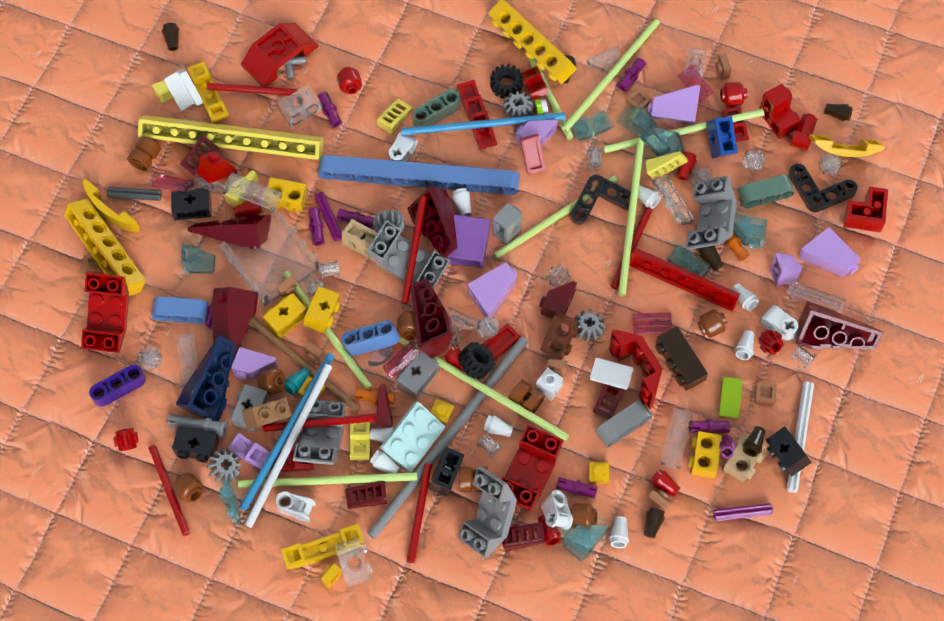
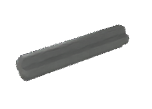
[107,187,162,201]

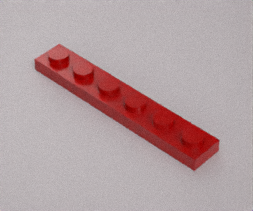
[629,247,740,312]

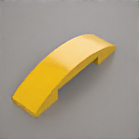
[187,61,229,123]
[809,134,885,157]
[83,179,140,233]
[281,524,365,569]

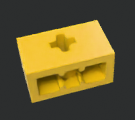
[303,286,341,334]
[263,293,307,339]

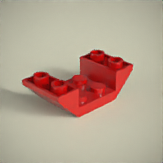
[241,23,319,87]
[81,272,129,353]
[609,329,663,409]
[501,425,564,511]

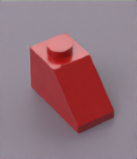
[197,151,237,184]

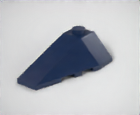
[176,336,235,421]

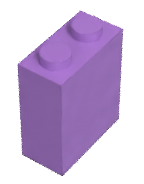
[446,214,490,268]

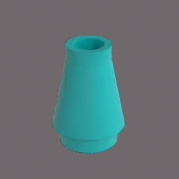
[284,367,311,395]

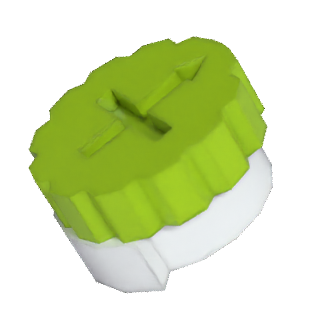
[534,99,549,115]

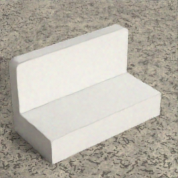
[164,69,203,110]
[590,358,633,390]

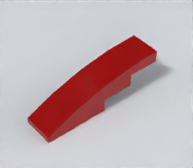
[457,80,498,150]

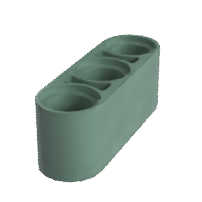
[413,89,460,127]
[738,175,795,208]

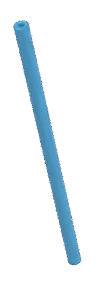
[401,112,565,136]
[239,353,335,511]

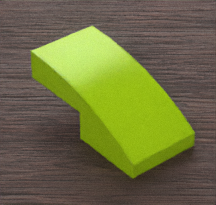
[718,377,743,418]

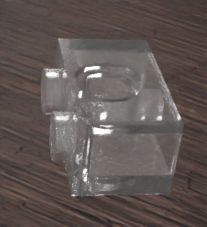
[278,85,321,127]
[335,538,373,587]

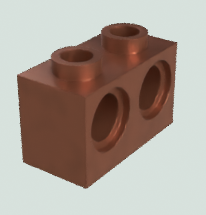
[540,312,580,359]

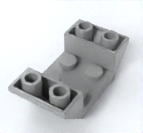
[686,176,737,250]
[367,220,451,289]
[293,400,346,465]
[459,466,517,558]

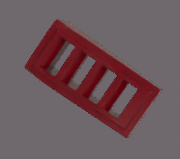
[180,135,218,176]
[376,384,393,427]
[593,384,625,419]
[345,481,387,509]
[502,522,546,551]

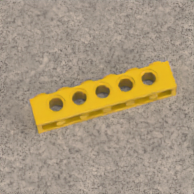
[487,0,577,84]
[64,199,146,296]

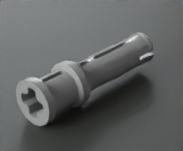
[167,414,228,438]

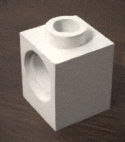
[536,368,564,401]

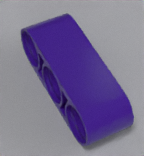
[89,365,146,407]

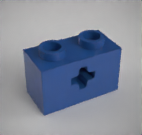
[706,116,738,158]

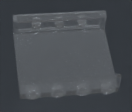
[218,208,319,307]

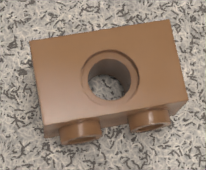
[241,398,292,429]

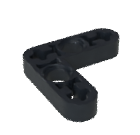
[789,164,858,212]
[570,175,638,225]

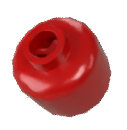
[337,67,362,94]
[720,82,748,106]

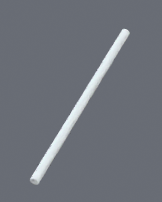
[244,364,332,528]

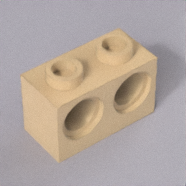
[342,219,378,261]
[723,433,766,484]

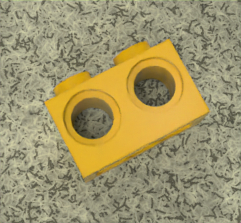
[265,177,308,212]
[688,431,722,479]

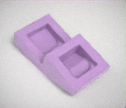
[227,433,270,470]

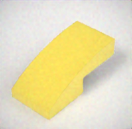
[350,422,370,461]

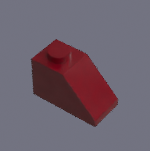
[539,281,577,318]

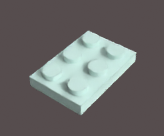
[380,401,446,473]

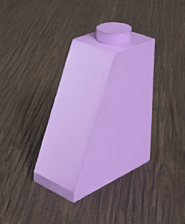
[648,85,700,124]
[798,227,861,278]
[467,262,517,321]

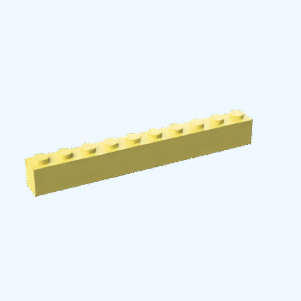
[138,115,324,160]

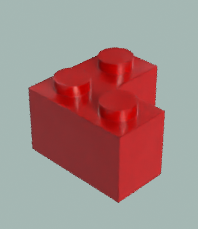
[760,84,800,139]
[843,187,888,233]

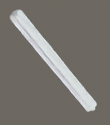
[786,381,814,493]

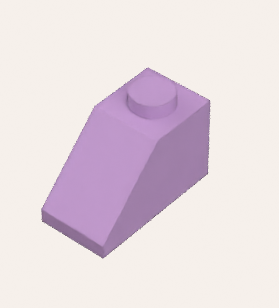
[516,120,557,146]
[769,253,801,286]
[231,347,278,380]

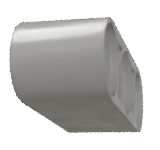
[595,400,652,448]

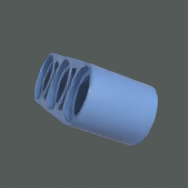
[151,297,208,324]
[341,321,400,356]

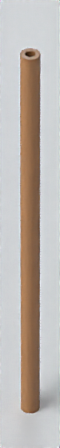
[249,317,361,413]

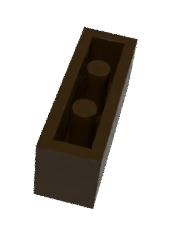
[655,326,708,391]

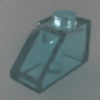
[640,127,684,157]
[733,215,767,248]
[563,524,609,562]

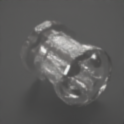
[587,147,603,171]
[319,259,340,279]
[790,344,817,369]
[476,432,503,459]

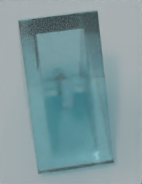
[616,107,657,137]
[181,244,215,274]

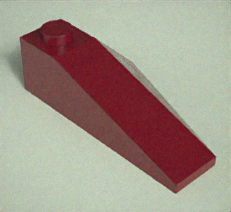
[407,186,458,258]
[187,215,271,249]
[410,278,453,358]
[211,287,258,362]
[796,301,883,350]

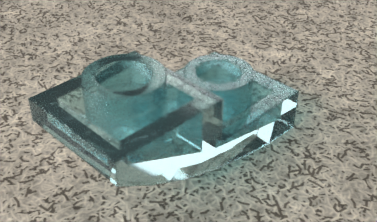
[572,110,613,141]
[667,245,711,277]
[220,480,241,525]

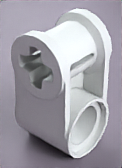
[389,132,418,162]
[760,305,798,341]
[541,490,573,530]
[276,491,316,522]

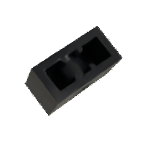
[171,188,212,220]
[172,426,219,463]
[766,426,812,476]
[428,447,465,496]

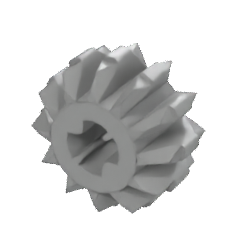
[503,91,534,118]
[373,209,405,233]
[575,309,606,343]
[207,449,241,484]

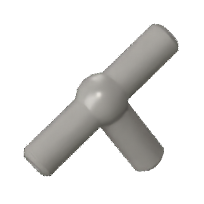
[284,56,306,79]

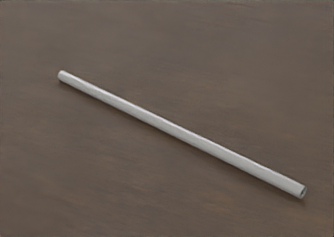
[367,337,528,539]

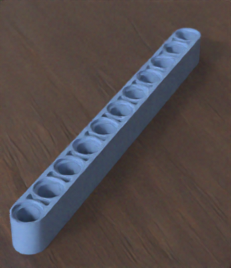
[318,155,520,195]

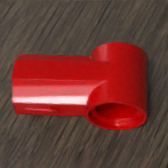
[790,113,818,151]

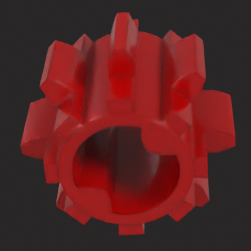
[758,329,784,355]
[113,428,139,451]

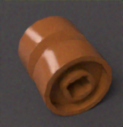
[127,137,161,172]
[508,379,545,413]
[460,466,488,492]

